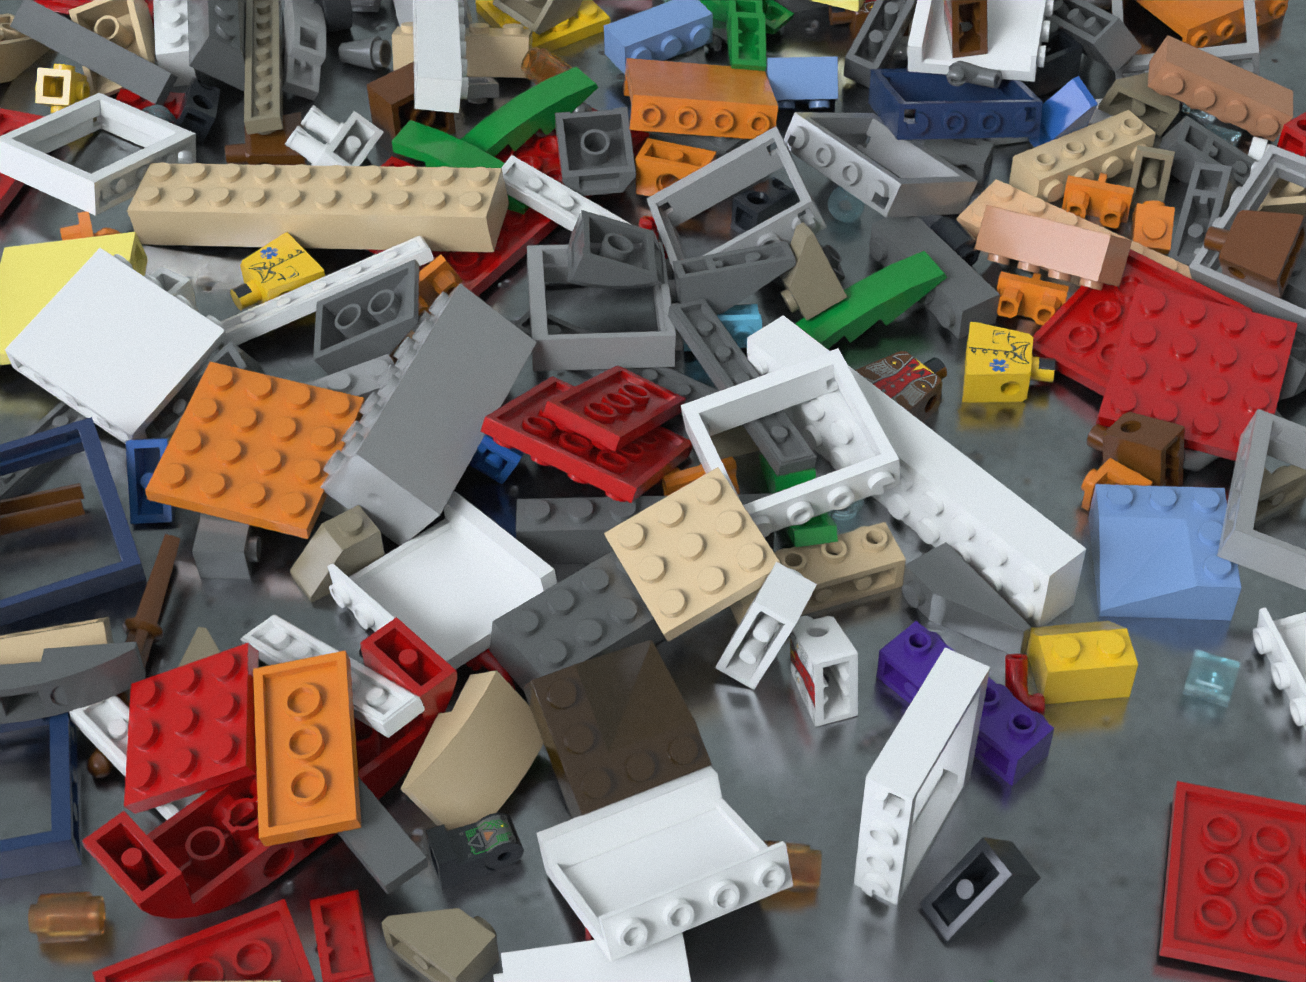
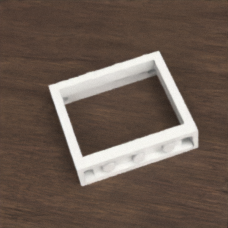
[0,93,196,216]
[681,348,901,538]
[854,648,990,905]

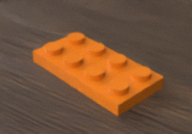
[253,650,362,847]

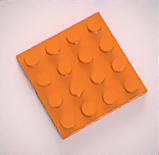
[145,362,365,539]

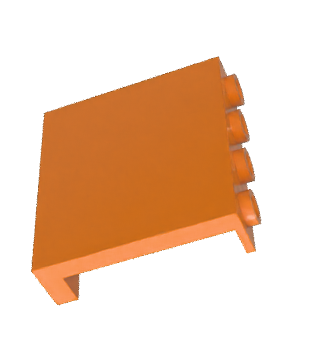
[1135,0,1289,48]
[623,58,778,139]

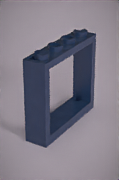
[869,68,1043,140]
[0,417,146,626]
[0,712,82,880]

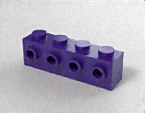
[876,621,1054,786]

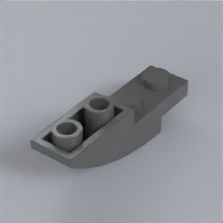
[0,642,146,724]

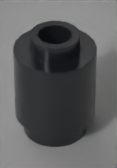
[930,217,980,266]

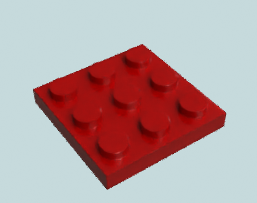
[124,643,259,814]

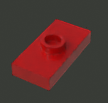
[310,890,375,982]

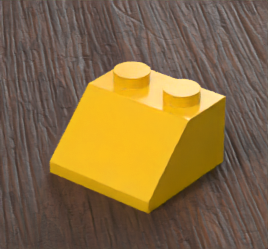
[1027,621,1138,704]

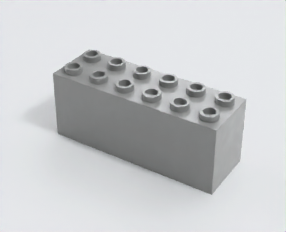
[320,284,537,546]

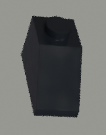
[919,837,1041,942]

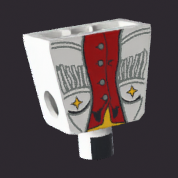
[790,616,858,727]

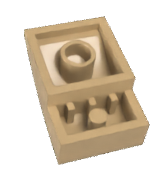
[401,670,543,831]

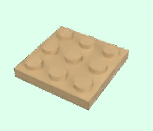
[604,467,781,641]

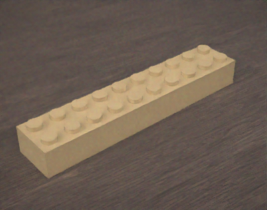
[127,162,509,252]

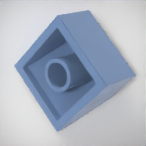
[765,56,838,110]

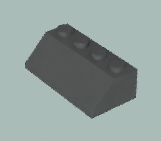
[187,0,246,91]

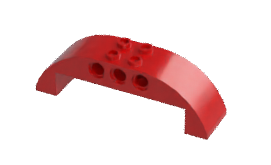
[82,617,457,919]

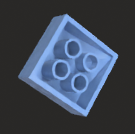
[1088,484,1242,621]

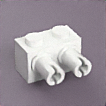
[285,105,383,166]

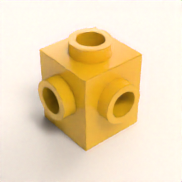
[35,64,90,113]

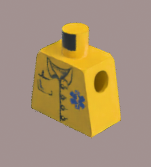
[230,232,325,310]
[962,322,1055,403]

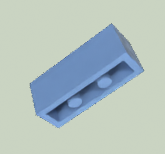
[604,0,713,74]

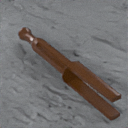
[0,483,85,536]
[86,534,181,778]

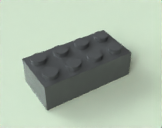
[489,550,665,691]

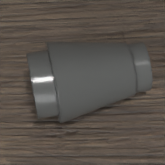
[339,36,392,71]

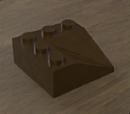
[523,639,712,819]

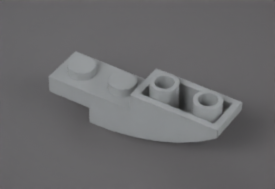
[282,0,326,101]

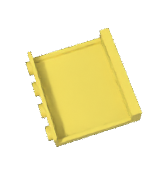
[0,232,148,367]

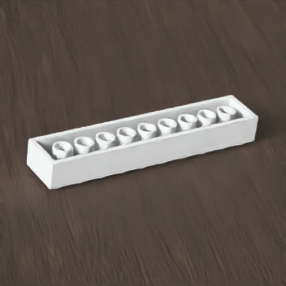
[747,315,1086,627]

